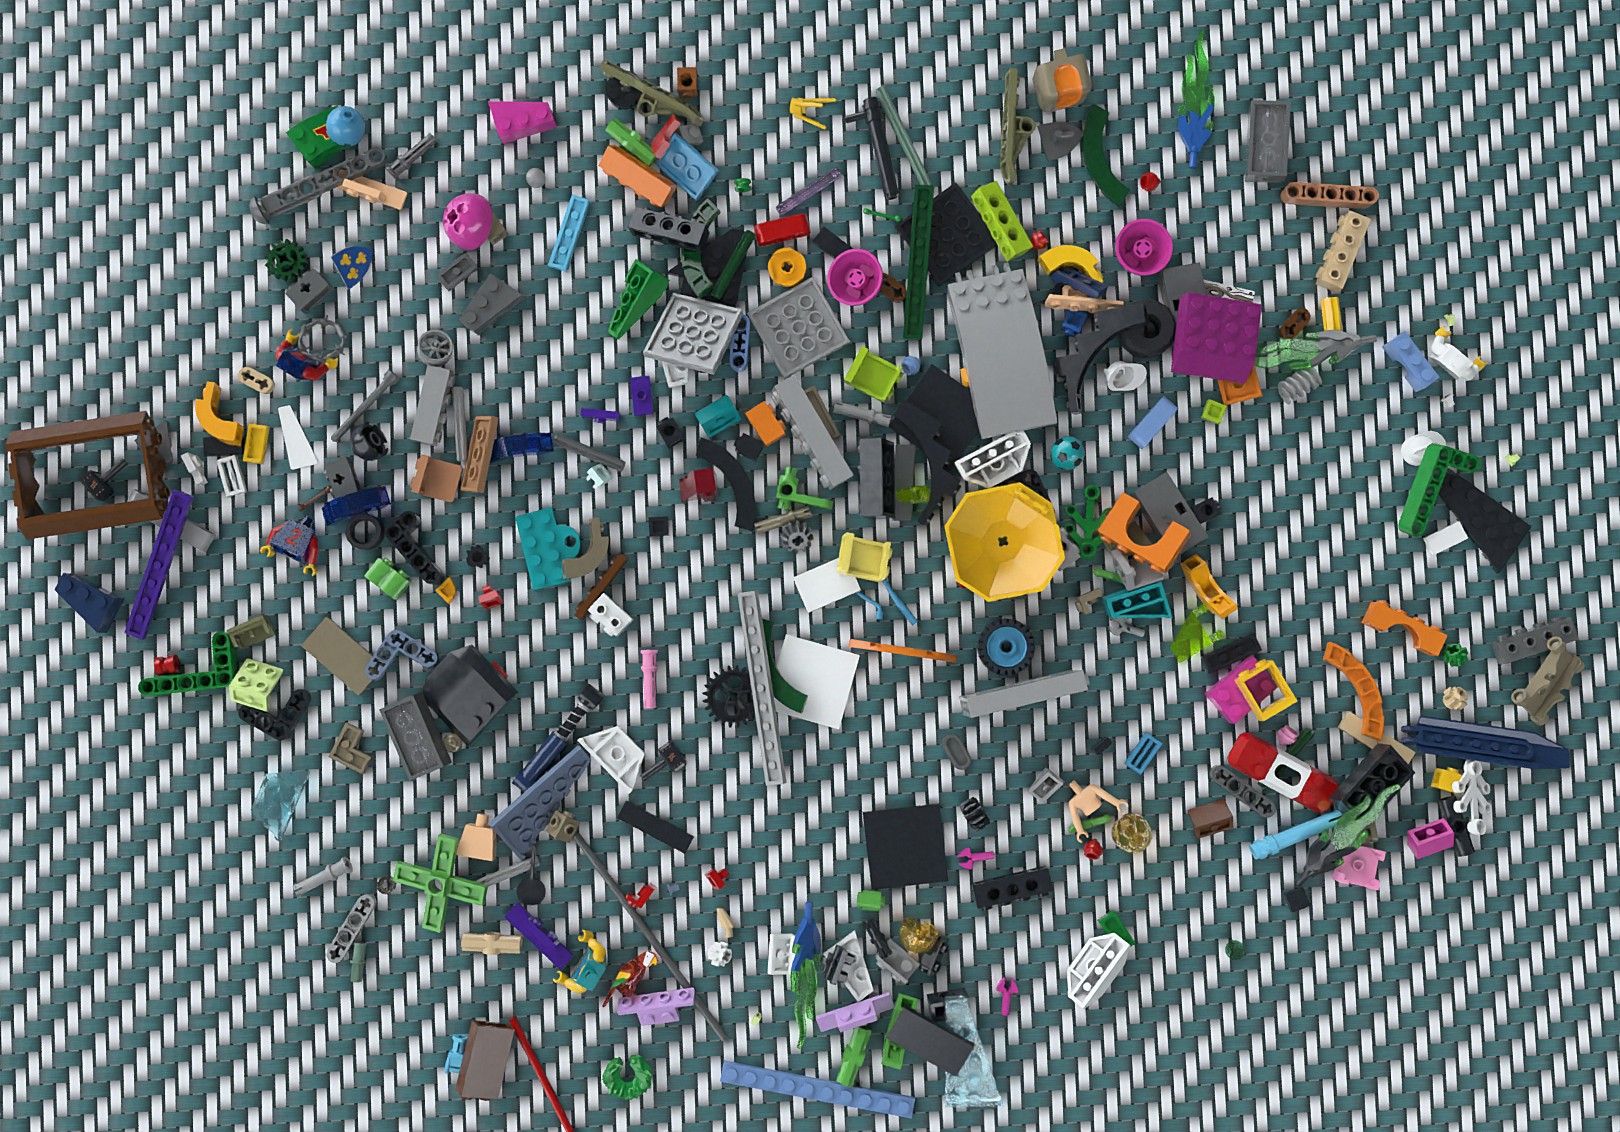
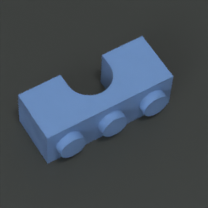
[1382,331,1440,392]

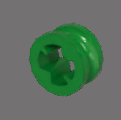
[734,178,752,193]

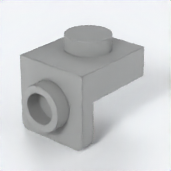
[671,124,704,146]

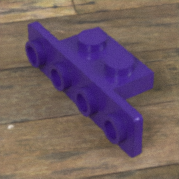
[505,903,573,969]

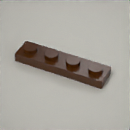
[575,554,629,620]

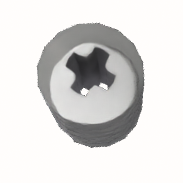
[1278,366,1322,405]

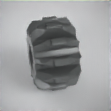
[781,520,814,554]

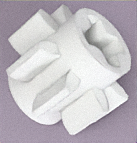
[708,942,732,967]

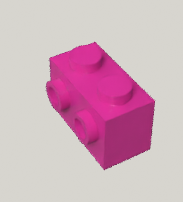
[1407,818,1454,859]

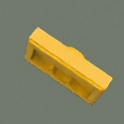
[243,424,270,464]

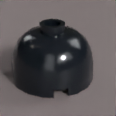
[350,421,388,461]

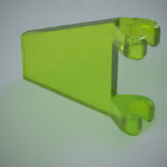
[1169,604,1224,663]

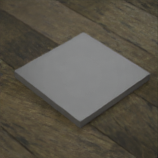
[747,277,850,380]
[643,293,743,375]

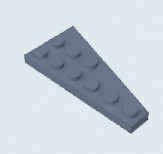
[489,745,591,861]

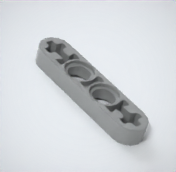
[326,893,377,963]

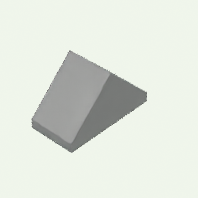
[1028,768,1065,803]

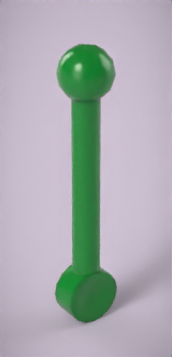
[863,208,902,223]

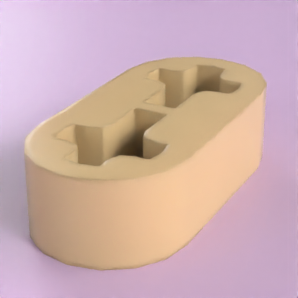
[238,367,275,394]

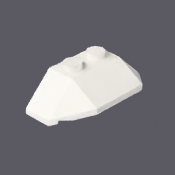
[955,431,1031,489]
[1067,933,1131,1009]

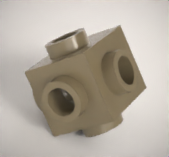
[545,810,580,843]

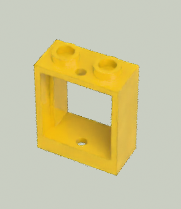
[1234,659,1297,721]

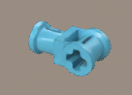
[444,1034,468,1074]

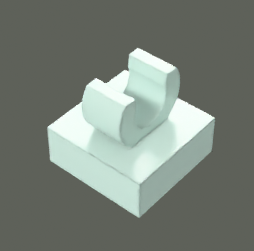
[586,463,613,488]

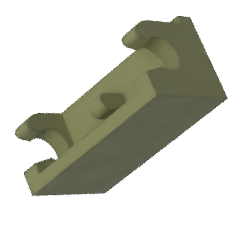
[227,615,276,650]

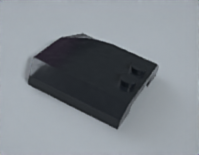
[422,644,519,746]

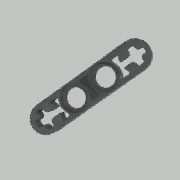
[1209,765,1276,818]

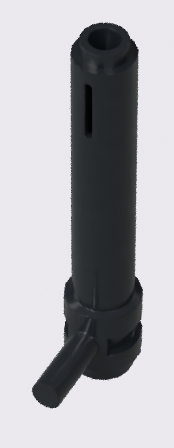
[845,97,899,200]

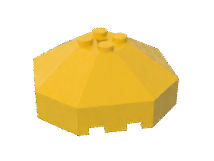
[944,482,1065,602]

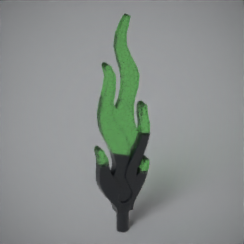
[1295,784,1400,886]

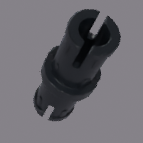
[863,918,893,959]

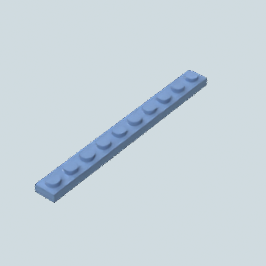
[720,1060,915,1119]

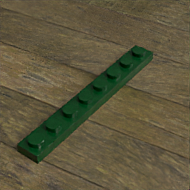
[903,185,934,340]

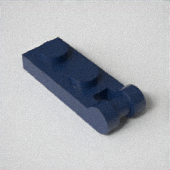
[1052,266,1108,299]

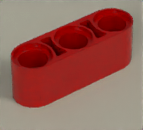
[753,214,811,246]

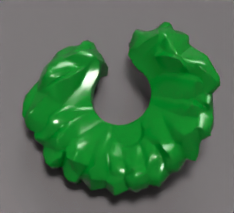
[602,1055,653,1101]

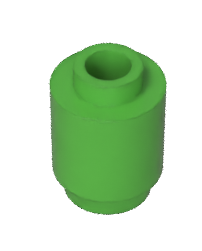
[857,890,885,911]

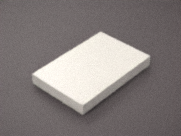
[793,558,861,613]

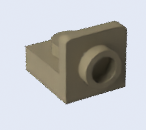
[1075,588,1103,615]

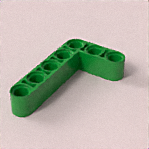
[1398,443,1481,537]
[138,631,239,696]

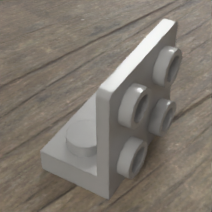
[1112,549,1164,591]

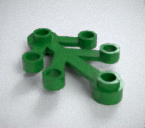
[1063,485,1112,559]

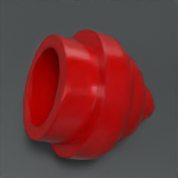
[1140,172,1161,191]
[1030,230,1049,250]
[1083,838,1103,860]

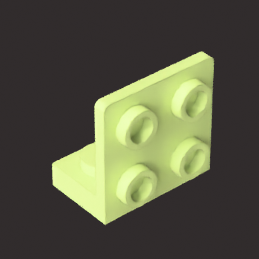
[229,658,283,712]

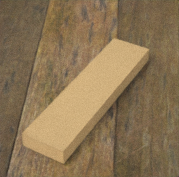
[1337,711,1416,764]

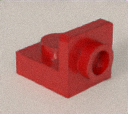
[625,883,656,909]

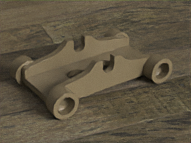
[1511,636,1584,726]

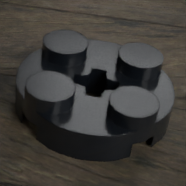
[606,70,643,110]

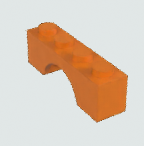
[1361,600,1448,656]

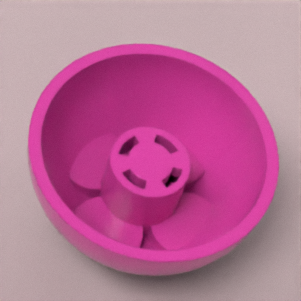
[443,193,492,250]
[1115,219,1173,276]
[827,249,883,306]

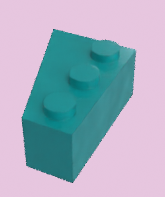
[1101,581,1172,618]

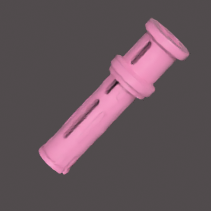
[641,650,658,708]

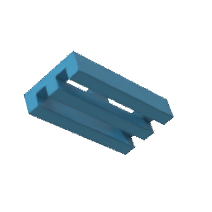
[1124,732,1162,775]

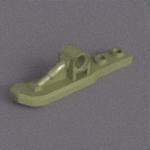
[599,60,705,126]
[1000,68,1036,185]

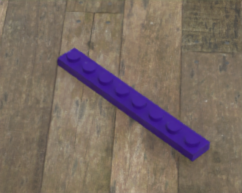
[124,489,194,640]

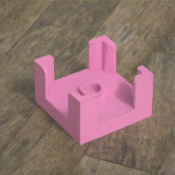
[1333,841,1386,890]

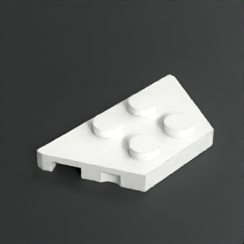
[577,726,645,794]

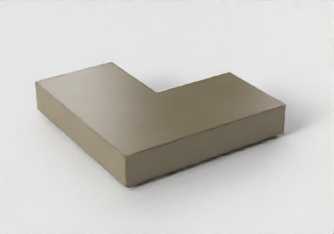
[328,722,373,774]

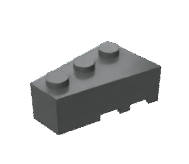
[458,273,526,336]

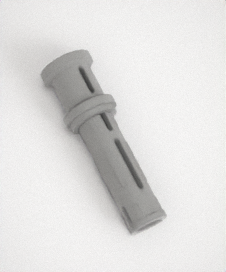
[293,857,353,896]

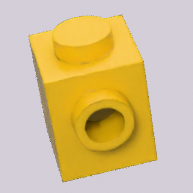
[1431,767,1463,795]

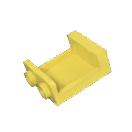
[836,532,892,582]

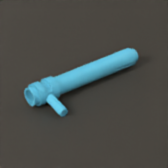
[1249,809,1349,859]

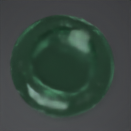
[1225,940,1245,960]

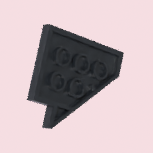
[668,229,748,307]

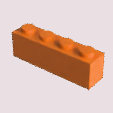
[598,144,678,207]

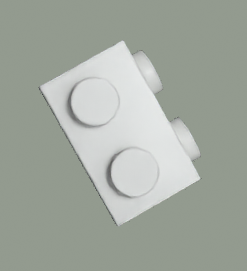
[768,934,799,976]

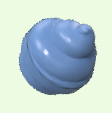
[901,356,921,375]

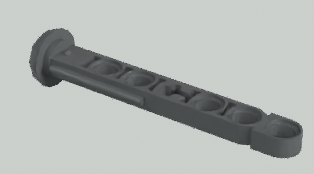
[249,147,387,224]

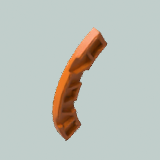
[849,639,957,663]
[1323,642,1384,741]

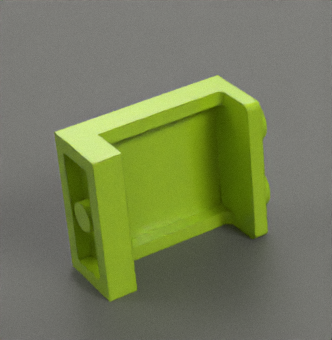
[844,346,903,403]

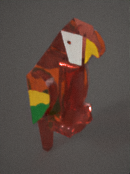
[602,950,658,1007]

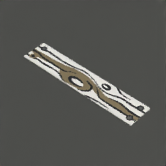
[1204,280,1255,303]

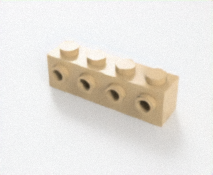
[1316,211,1371,293]

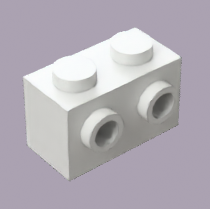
[588,593,634,637]

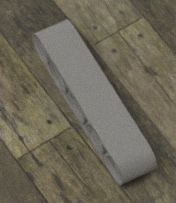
[127,489,216,552]

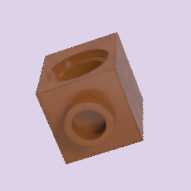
[677,67,698,99]

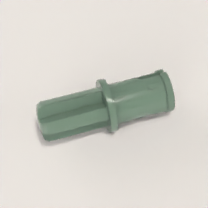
[350,942,367,983]

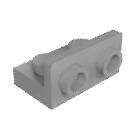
[875,938,920,984]

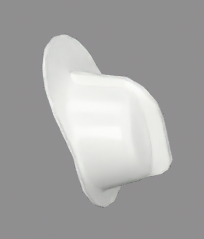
[1103,361,1147,391]
[1401,431,1446,466]

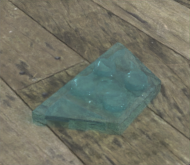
[251,770,311,841]

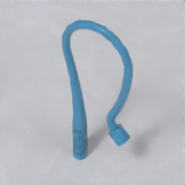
[856,578,918,626]

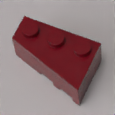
[679,468,719,502]

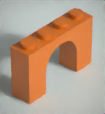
[1098,492,1191,574]

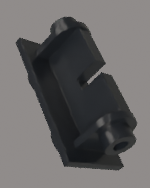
[919,934,949,976]

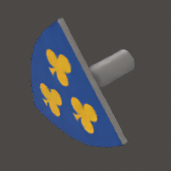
[331,246,373,290]

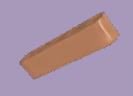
[1280,182,1379,209]

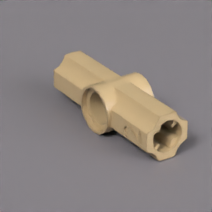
[461,932,523,955]

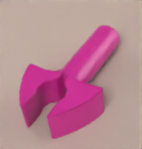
[957,847,995,869]
[996,977,1018,1016]

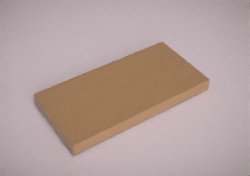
[461,416,499,493]

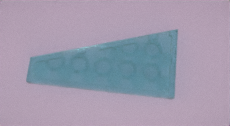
[945,996,1004,1107]

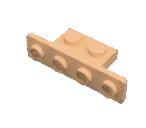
[333,169,408,210]
[1045,285,1124,313]

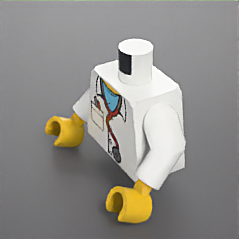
[1429,326,1488,381]

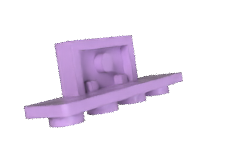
[617,988,695,1026]
[816,992,894,1033]

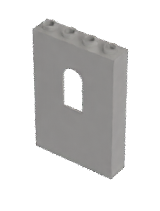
[959,670,1090,718]

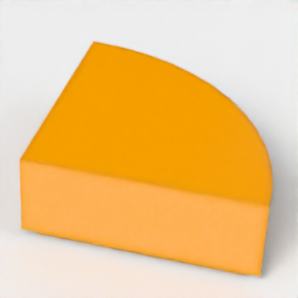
[435,577,456,604]

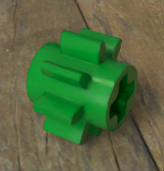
[1443,643,1469,667]

